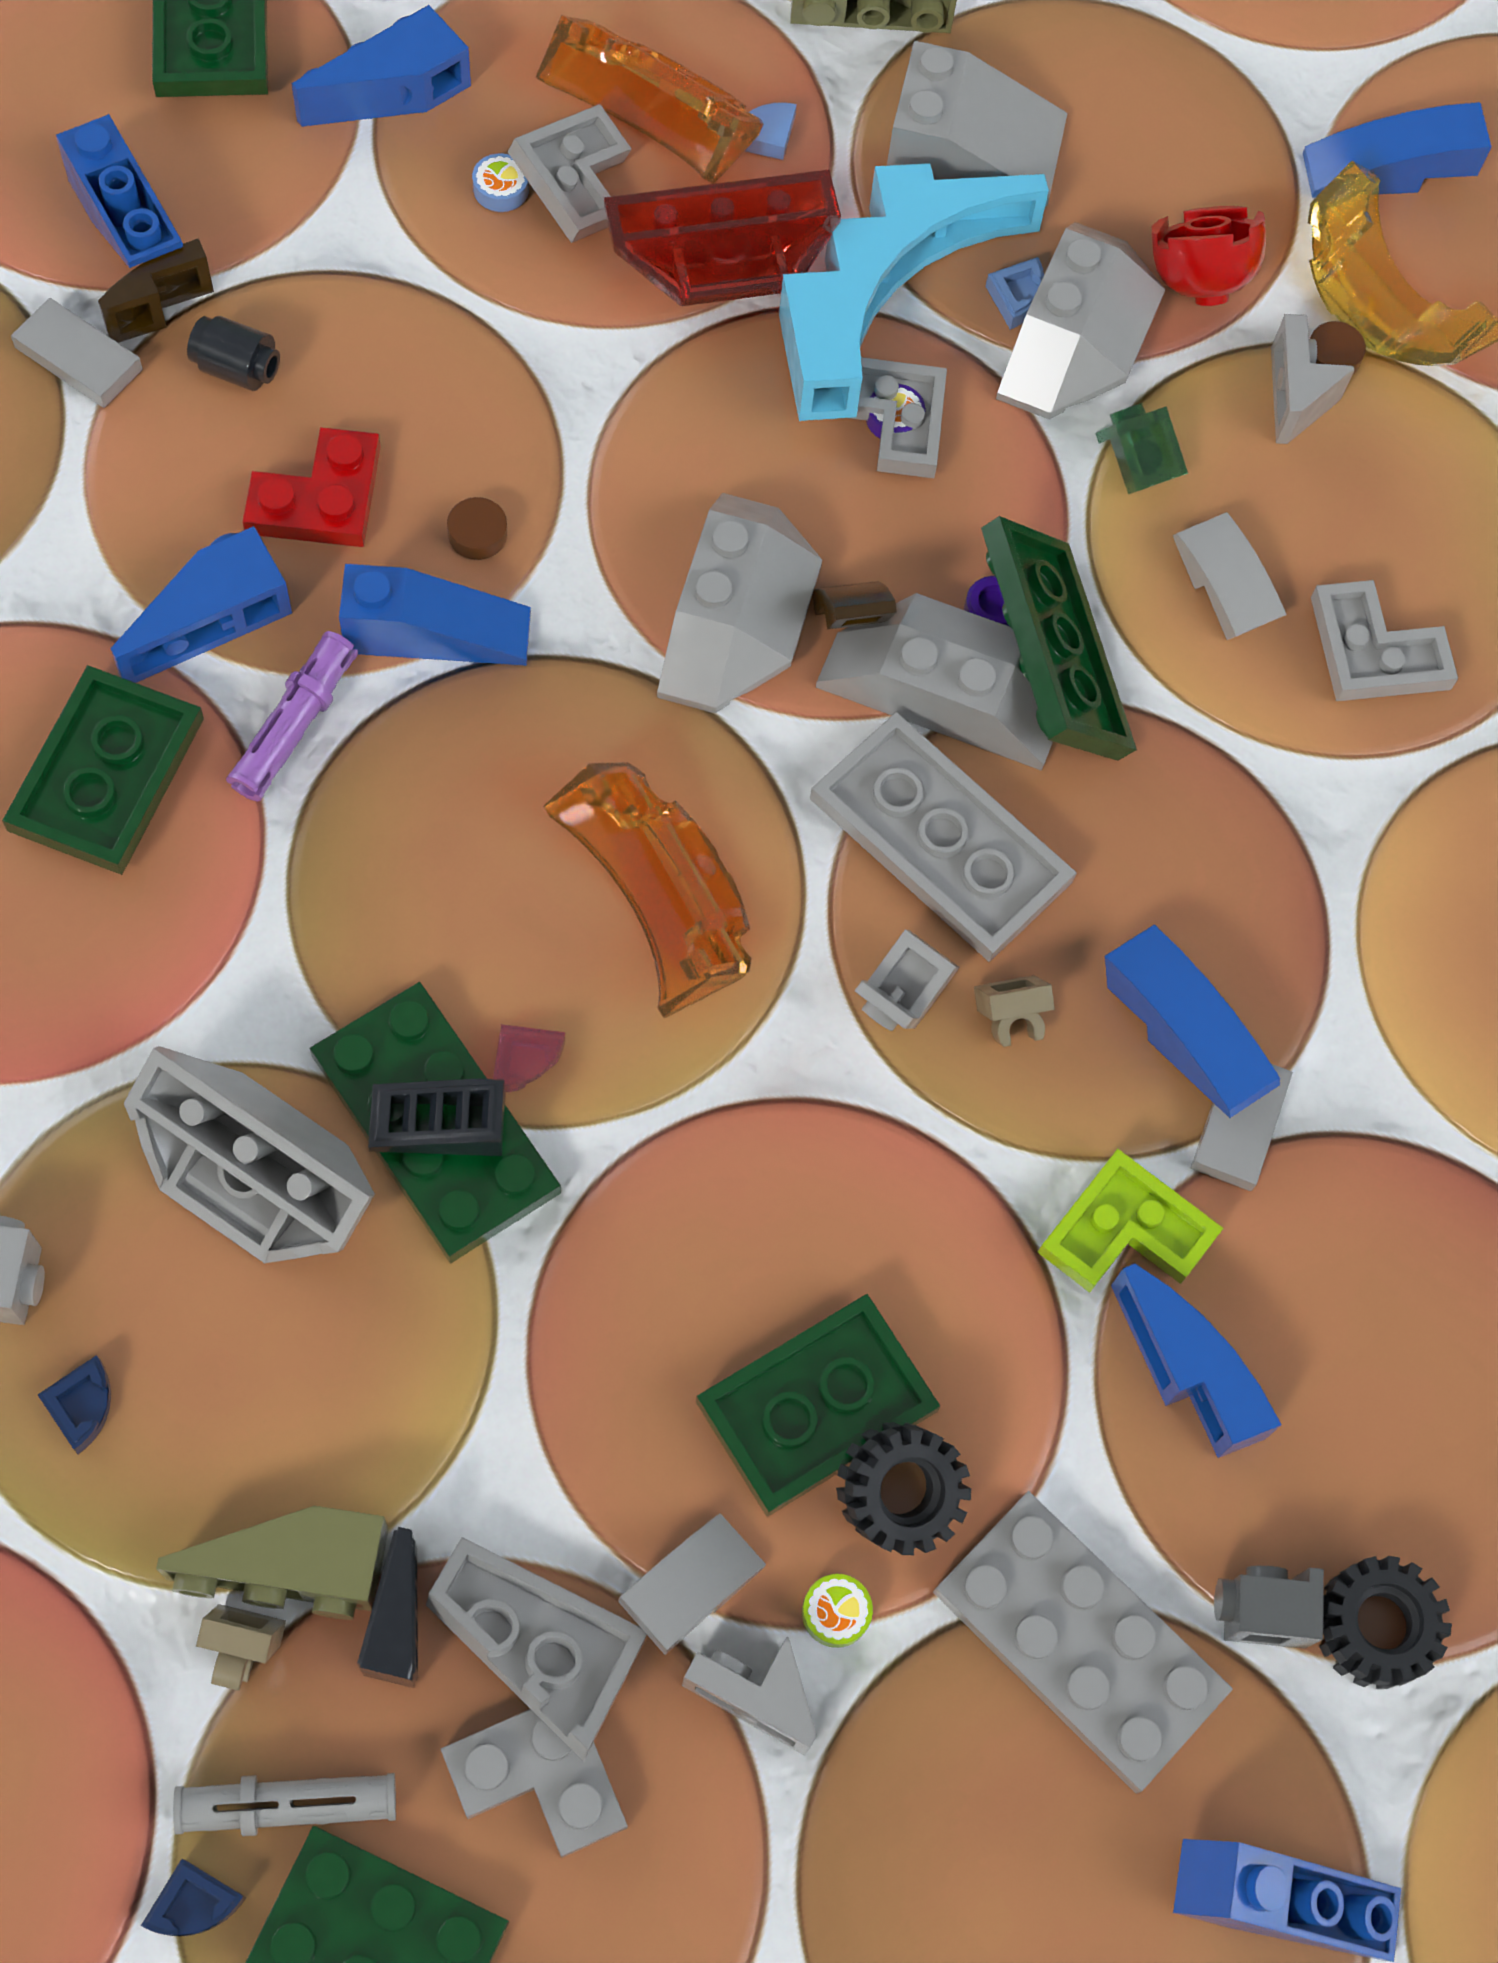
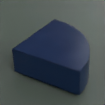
[38,1355,111,1454]
[141,1859,246,1937]

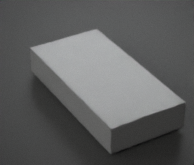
[11,298,143,408]
[1190,1064,1293,1191]

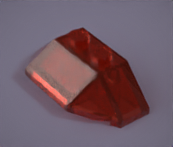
[604,170,841,306]

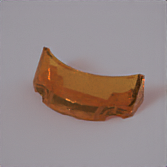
[536,15,764,185]
[543,762,752,1018]

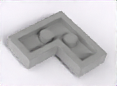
[508,104,631,243]
[851,357,947,478]
[1311,580,1458,701]
[441,1709,628,1858]

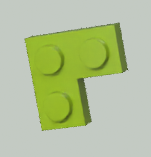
[1037,1149,1223,1293]

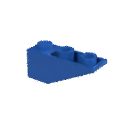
[291,5,471,127]
[56,114,183,268]
[1173,1839,1401,1962]

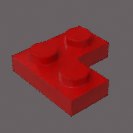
[242,427,381,547]

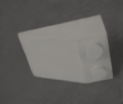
[887,40,1067,206]

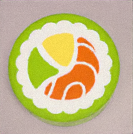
[802,1574,873,1648]

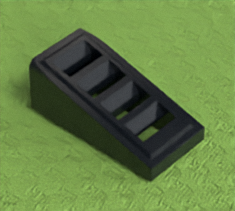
[368,1079,506,1156]
[357,1527,418,1688]

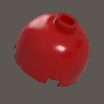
[1151,206,1266,306]

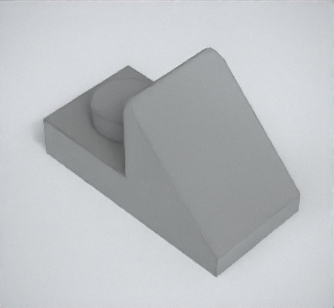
[1271,314,1354,444]
[682,1637,817,1755]

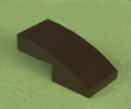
[98,238,214,343]
[813,581,897,630]

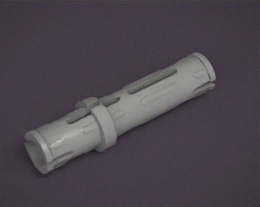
[173,1773,396,1837]

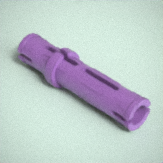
[226,631,358,802]

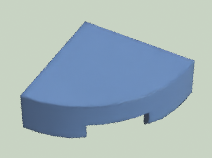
[730,103,797,160]
[985,257,1044,330]

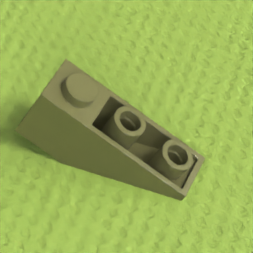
[790,0,957,33]
[156,1506,389,1620]

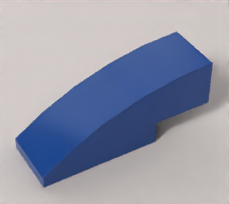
[1302,102,1492,198]
[1105,924,1280,1118]
[1111,1264,1282,1458]

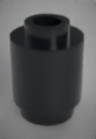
[187,316,280,391]

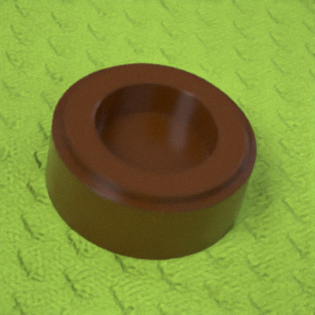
[1310,321,1366,375]
[447,497,507,560]

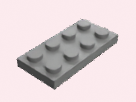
[810,712,1077,962]
[933,1491,1233,1794]

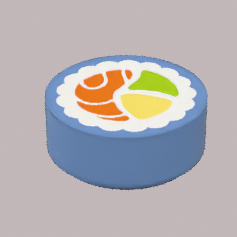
[472,153,529,212]

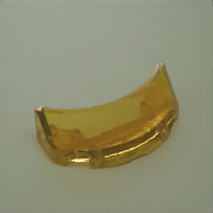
[1307,160,1498,366]

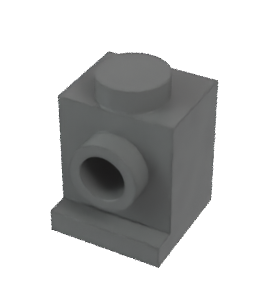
[1214,1566,1324,1649]

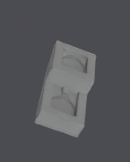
[1173,512,1287,640]
[619,1513,766,1655]

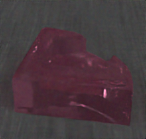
[493,1024,565,1092]

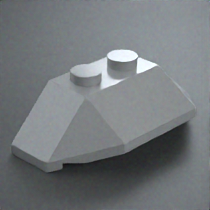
[996,222,1165,419]
[657,493,822,713]
[816,593,1053,771]
[124,1046,375,1263]

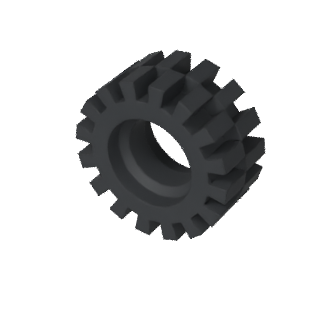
[836,1422,972,1555]
[1319,1556,1452,1689]

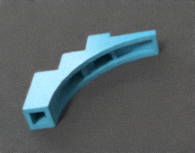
[779,163,1049,421]

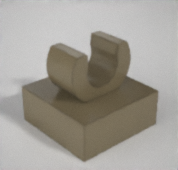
[974,975,1055,1047]
[196,1604,286,1691]

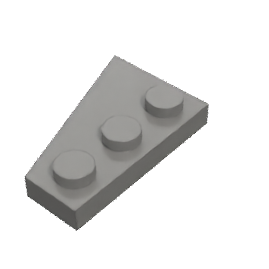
[426,1537,647,1761]

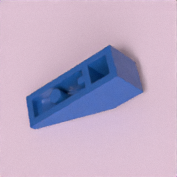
[110,526,292,683]
[339,564,531,666]

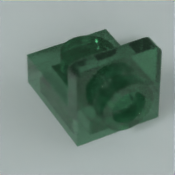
[1095,403,1188,495]

